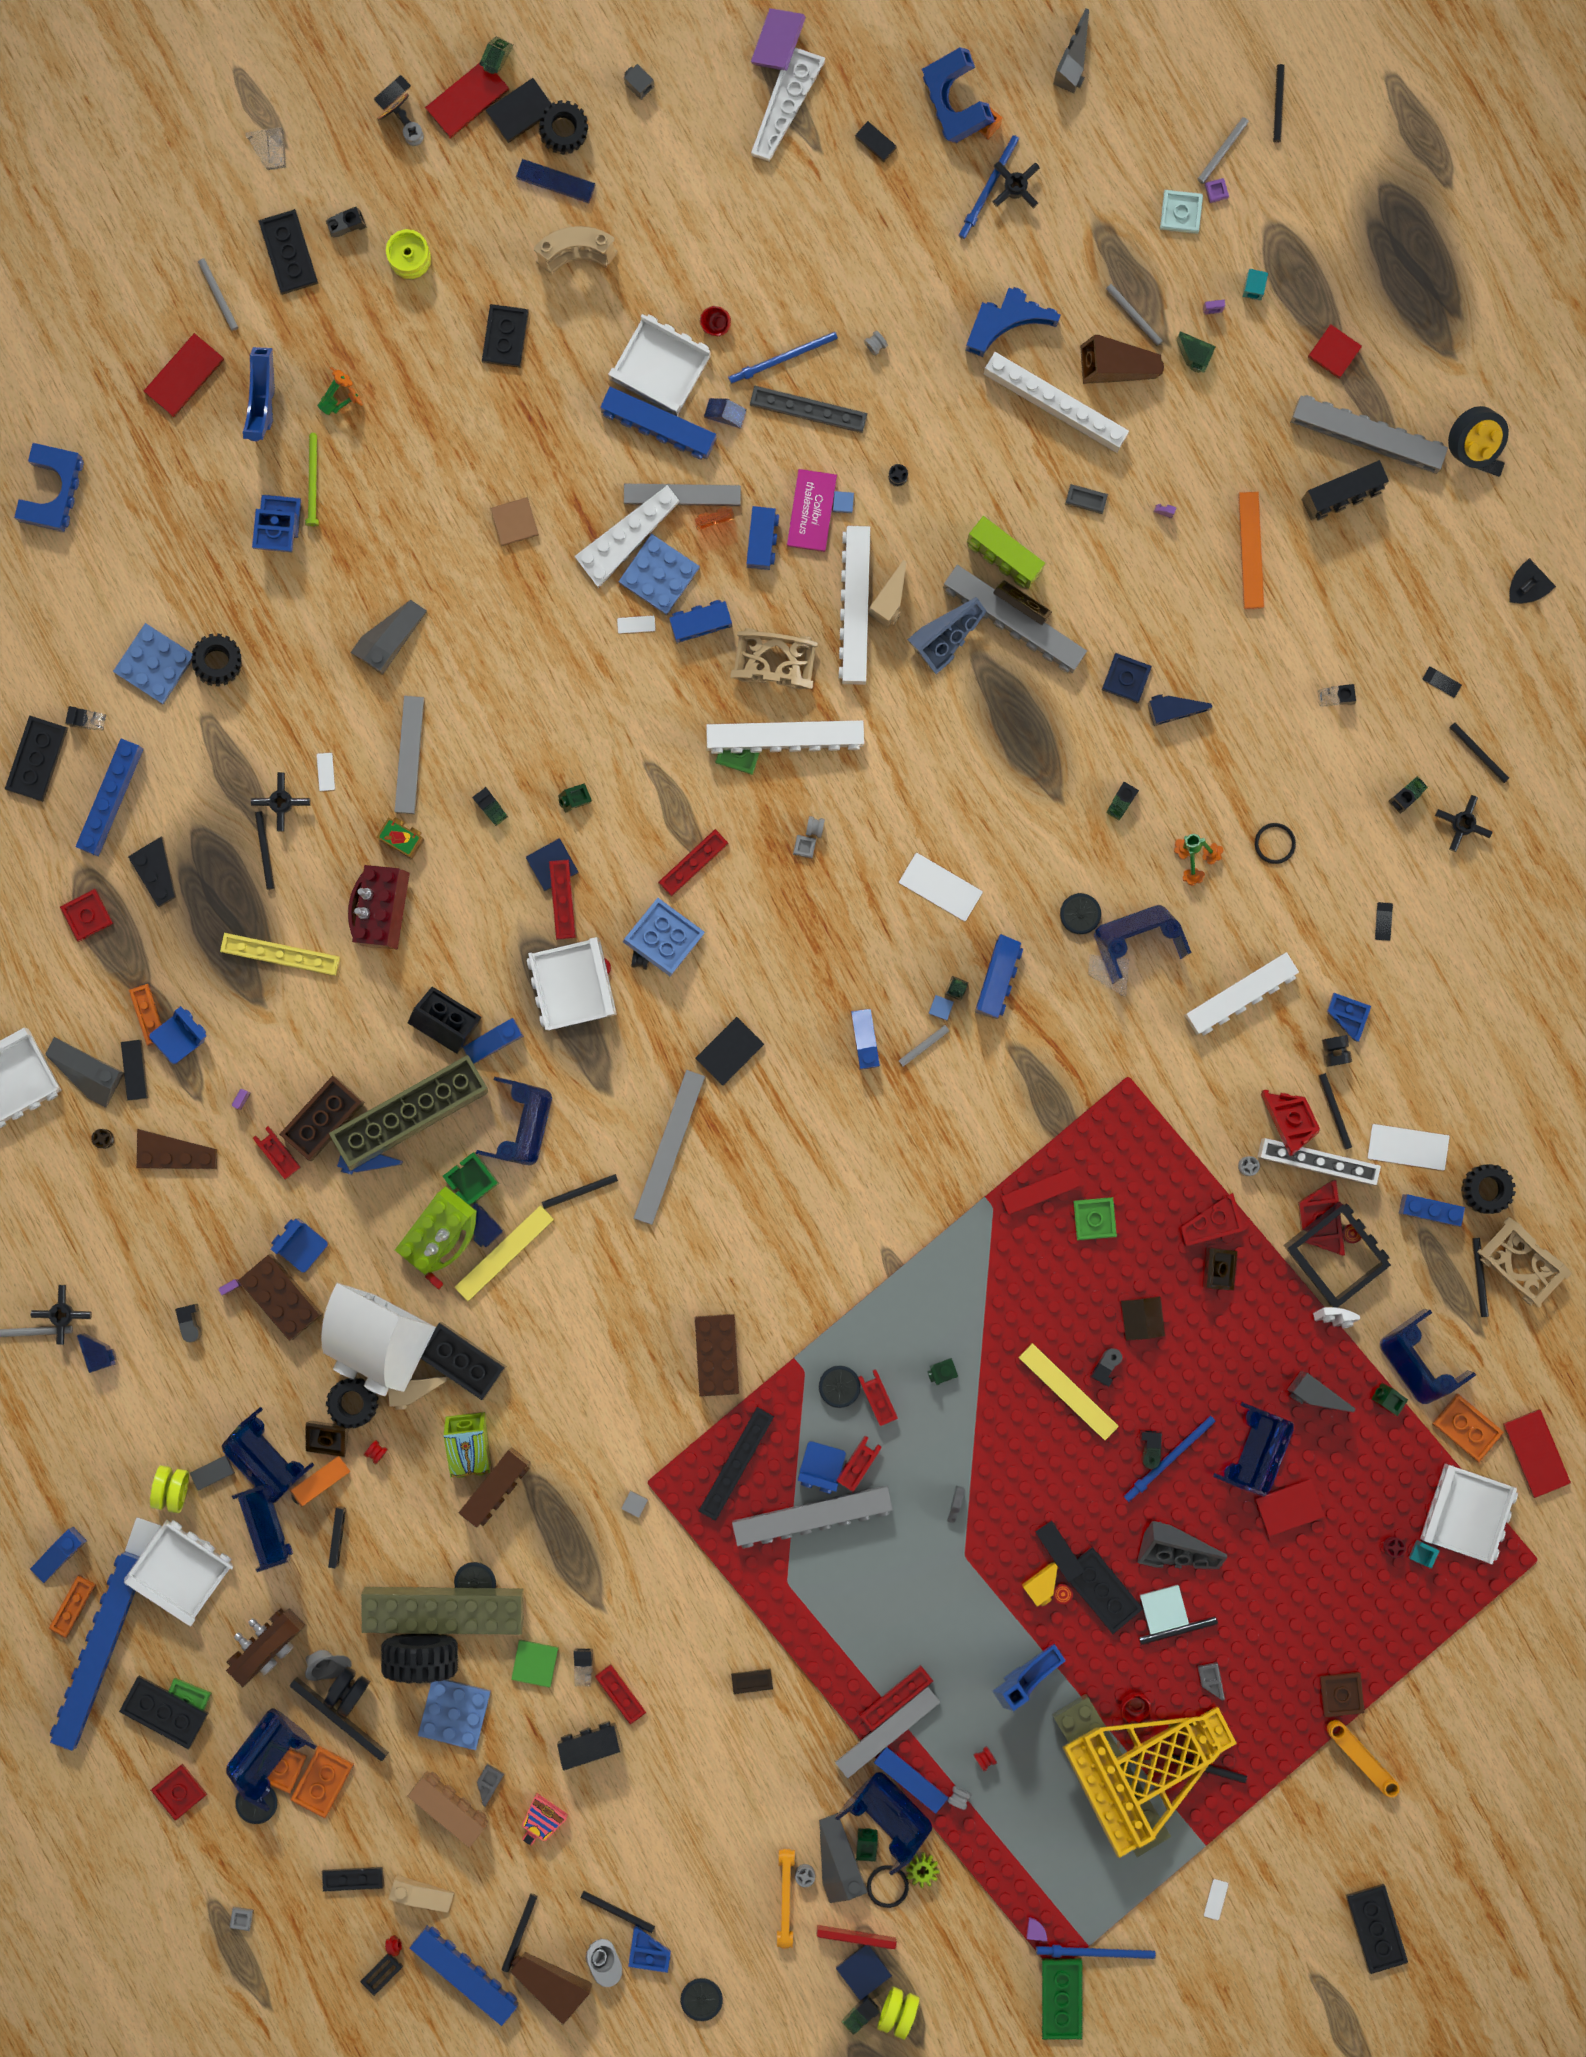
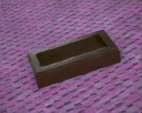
[731,1668,773,1694]

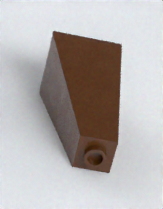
[1080,335,1164,384]
[510,1952,592,2025]

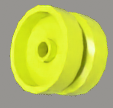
[386,229,431,279]
[150,1465,189,1513]
[877,1986,919,2040]

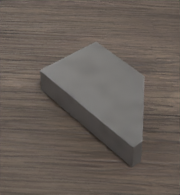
[947,1486,965,1523]
[1197,1662,1225,1700]
[477,1763,505,1807]

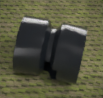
[1322,1035,1352,1067]

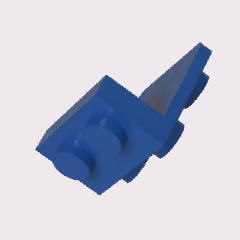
[149,1006,207,1064]
[271,1218,328,1272]
[798,1441,846,1494]

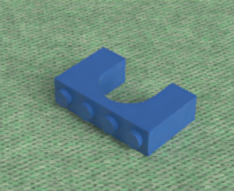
[922,47,995,143]
[14,443,84,532]

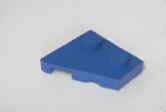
[1327,993,1371,1042]
[628,1926,671,1973]

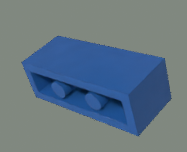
[746,506,779,570]
[669,600,732,643]
[1398,1194,1465,1226]

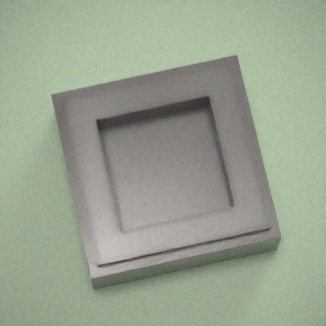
[793,835,816,859]
[621,1491,648,1518]
[230,1907,253,1931]

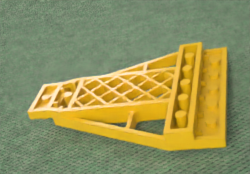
[1062,1707,1237,1858]

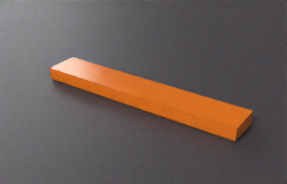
[1238,492,1264,609]

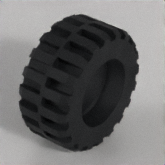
[381,1633,458,1683]

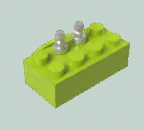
[395,1186,476,1275]

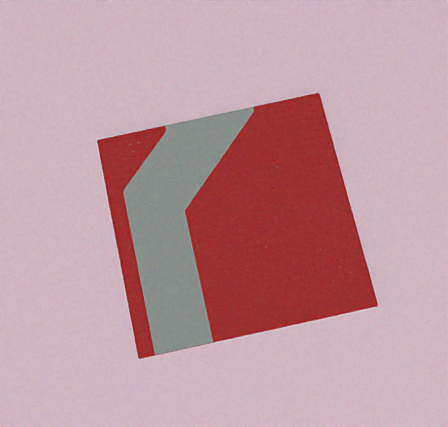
[648,1077,1538,1959]

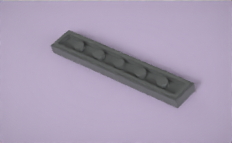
[750,385,867,433]

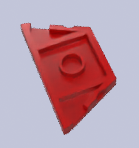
[1261,1090,1320,1156]
[1298,1180,1345,1256]

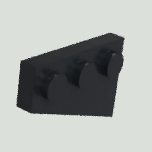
[128,836,176,907]

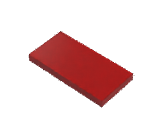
[425,59,509,138]
[144,333,225,417]
[1503,1409,1571,1498]

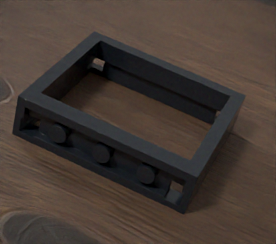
[1283,1201,1391,1308]

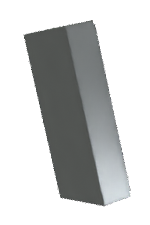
[1065,484,1108,514]
[190,1455,235,1491]

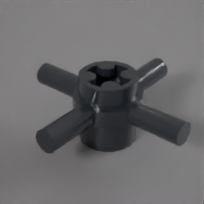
[992,161,1040,209]
[251,772,311,832]
[1435,795,1493,852]
[31,1285,92,1345]

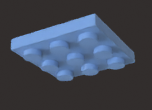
[618,534,700,615]
[113,623,192,704]
[623,898,705,977]
[418,1679,491,1750]

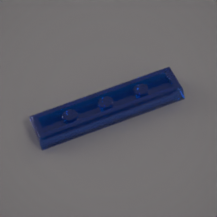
[516,159,596,203]

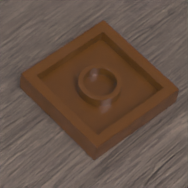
[1320,1672,1365,1717]

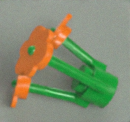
[317,367,363,415]
[1174,834,1224,886]

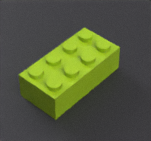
[967,516,1045,589]

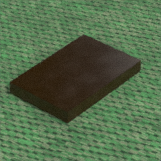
[993,581,1052,625]

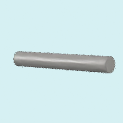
[899,1025,949,1067]

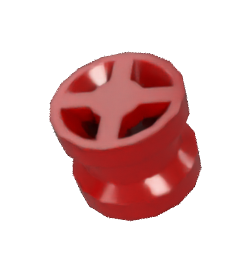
[364,1440,388,1465]
[974,1746,997,1772]

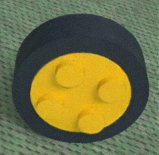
[1448,406,1509,468]

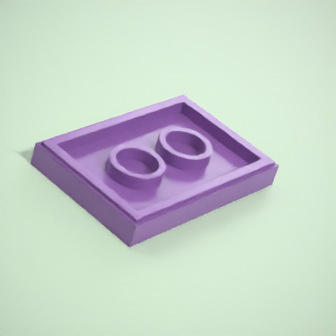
[751,8,806,71]

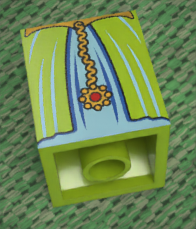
[443,1412,491,1478]

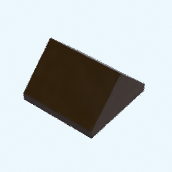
[1203,1248,1237,1291]
[1121,1296,1165,1340]
[306,1421,349,1457]

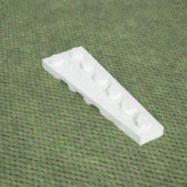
[751,48,825,162]
[575,485,680,588]

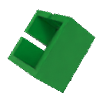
[442,1152,500,1206]

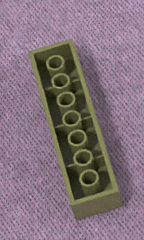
[329,1055,488,1171]
[361,1587,523,1635]
[1052,1694,1171,1857]

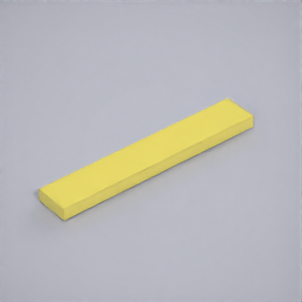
[220,933,340,976]
[455,1205,554,1301]
[1018,1343,1119,1440]

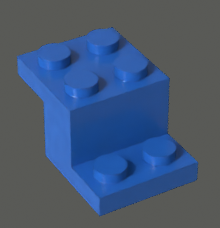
[252,495,302,552]

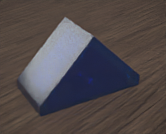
[704,398,747,428]

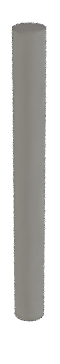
[1198,117,1249,184]
[198,259,238,331]
[1106,284,1163,346]
[0,1326,73,1337]

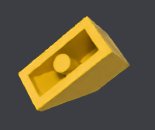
[1022,1561,1057,1607]

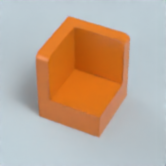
[978,107,1003,140]

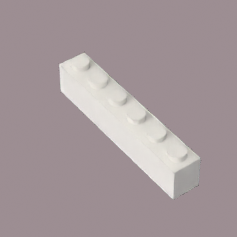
[1184,952,1299,1036]
[1257,1138,1381,1185]

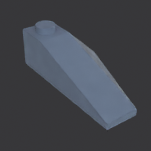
[907,597,987,674]

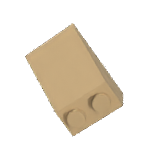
[869,560,907,628]

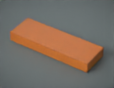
[129,984,162,1046]
[290,1456,350,1507]
[49,1575,96,1638]

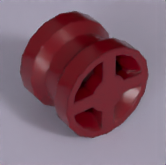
[1383,1536,1406,1558]

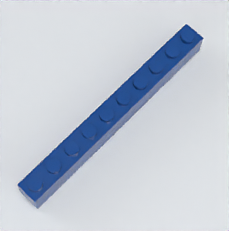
[50,1551,139,1751]

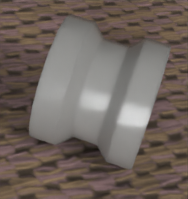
[403,122,424,146]
[864,331,888,356]
[806,816,825,838]
[1238,1156,1260,1176]
[948,1786,972,1810]
[795,1864,815,1887]

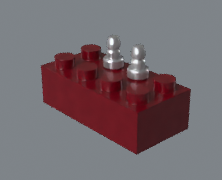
[348,865,410,950]

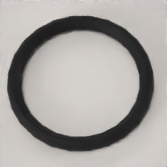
[1254,823,1296,864]
[867,1865,909,1908]

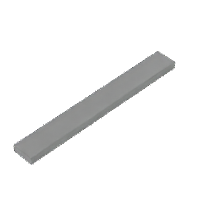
[634,1070,705,1225]

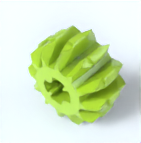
[905,1852,940,1888]

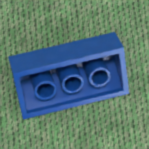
[975,934,1023,1019]

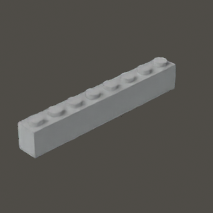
[1290,395,1448,474]
[943,565,1087,673]
[732,1485,893,1548]

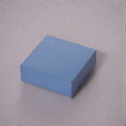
[833,491,854,513]
[929,995,954,1020]

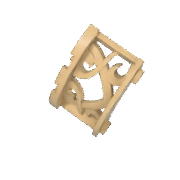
[534,226,618,274]
[730,628,818,690]
[1478,1217,1572,1308]

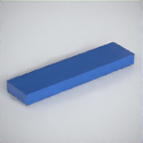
[874,1747,948,1814]

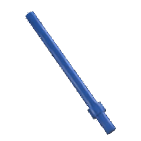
[958,135,1019,239]
[728,332,838,384]
[1123,1416,1216,1502]
[1036,1945,1155,1959]

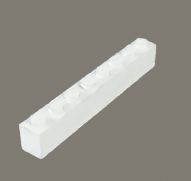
[984,352,1129,453]
[839,526,870,685]
[706,720,864,754]

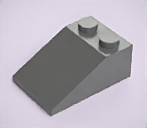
[1287,1371,1356,1412]

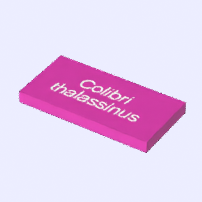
[787,469,837,552]

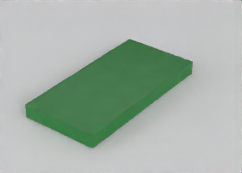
[1042,1958,1082,2040]

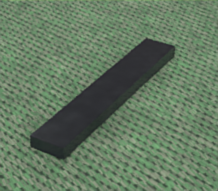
[699,1407,774,1521]
[290,1677,389,1761]

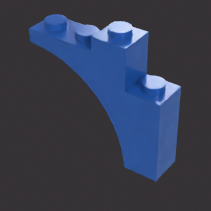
[965,287,1061,357]
[243,347,275,441]
[992,1644,1066,1711]

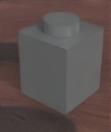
[624,64,655,100]

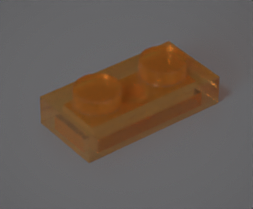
[695,507,734,530]

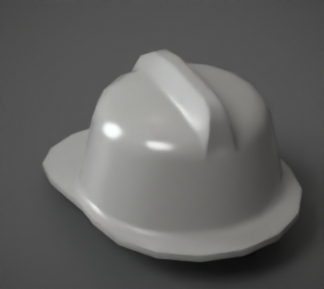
[305,1650,352,1681]
[585,1939,622,1987]

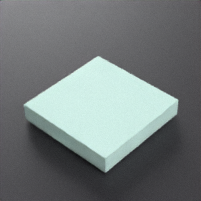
[1160,190,1203,234]
[1140,1585,1189,1634]

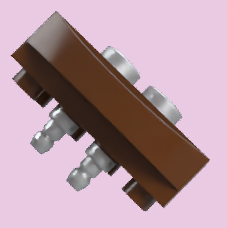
[226,1608,306,1688]

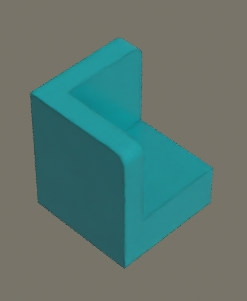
[1242,269,1268,300]
[1409,1540,1439,1569]

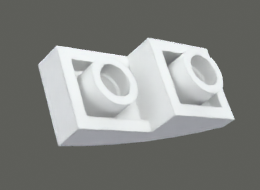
[1313,1307,1360,1328]

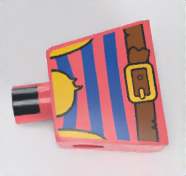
[522,1793,568,1846]

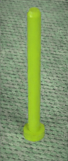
[305,433,319,527]

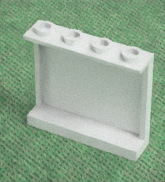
[608,314,711,416]
[527,937,617,1031]
[0,1028,62,1128]
[1420,1464,1518,1564]
[124,1520,233,1627]

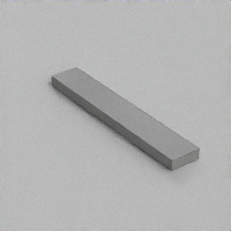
[624,484,741,506]
[395,696,424,814]
[835,1686,940,1779]

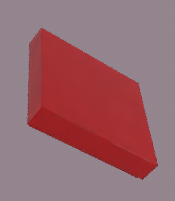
[1308,324,1362,379]
[60,889,114,942]
[151,1763,207,1821]

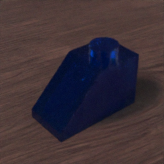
[473,1202,504,1247]
[77,1333,117,1373]

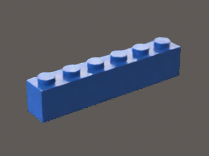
[600,387,717,460]
[75,738,144,857]
[410,1925,519,2026]

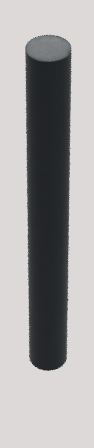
[1273,64,1285,142]
[1449,722,1509,783]
[255,811,275,890]
[1319,1073,1352,1150]
[542,1174,618,1209]
[1472,1238,1489,1317]
[1139,1616,1218,1645]
[1170,1754,1247,1783]
[580,1891,655,1933]
[501,1893,538,1972]

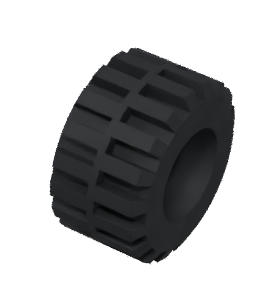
[539,100,588,155]
[192,633,242,687]
[1461,1164,1516,1214]
[326,1377,379,1429]

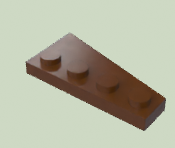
[136,1129,217,1169]

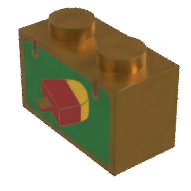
[376,817,424,859]

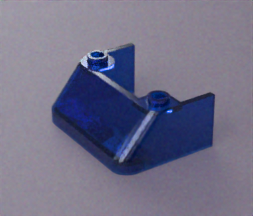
[1094,905,1192,984]
[476,1077,552,1166]
[1380,1309,1476,1404]
[1213,1402,1294,1496]
[222,1407,314,1503]
[232,1483,293,1572]
[226,1708,317,1812]
[835,1772,932,1876]

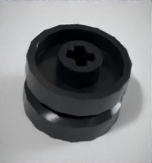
[323,1666,371,1719]

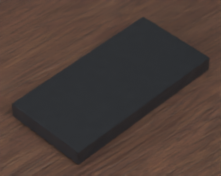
[258,209,319,295]
[5,715,68,802]
[1070,1547,1143,1634]
[119,1675,209,1750]
[1346,1884,1408,1974]

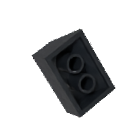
[407,986,482,1054]
[557,1721,623,1771]

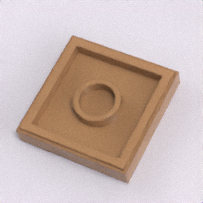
[490,497,539,546]

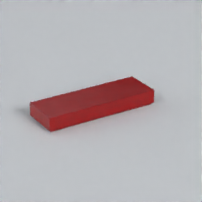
[595,1664,646,1725]

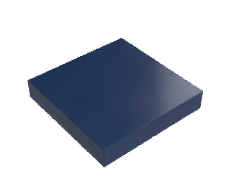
[1102,653,1152,703]
[526,838,579,891]
[836,1945,892,2001]

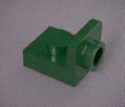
[558,783,592,813]
[927,1358,958,1385]
[1372,1383,1408,1416]
[856,1828,878,1862]

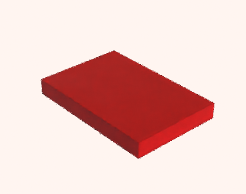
[1255,1478,1325,1537]

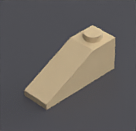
[388,1376,449,1410]
[389,1875,454,1913]

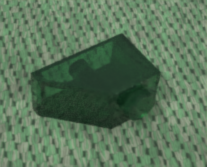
[479,36,513,74]
[1176,331,1216,373]

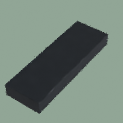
[121,1040,148,1101]
[328,1506,346,1569]
[1035,1521,1085,1582]
[322,1867,384,1892]

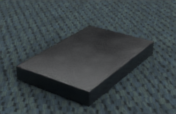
[486,78,551,143]
[482,304,529,368]
[695,1017,765,1086]

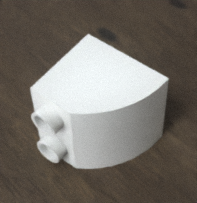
[321,1283,436,1396]

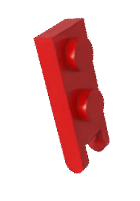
[253,1126,301,1180]
[858,1369,898,1426]
[836,1436,882,1492]

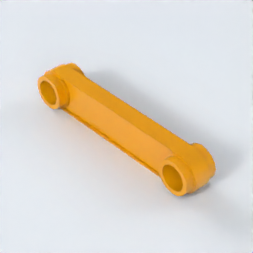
[1327,1720,1400,1797]
[777,1849,795,1948]

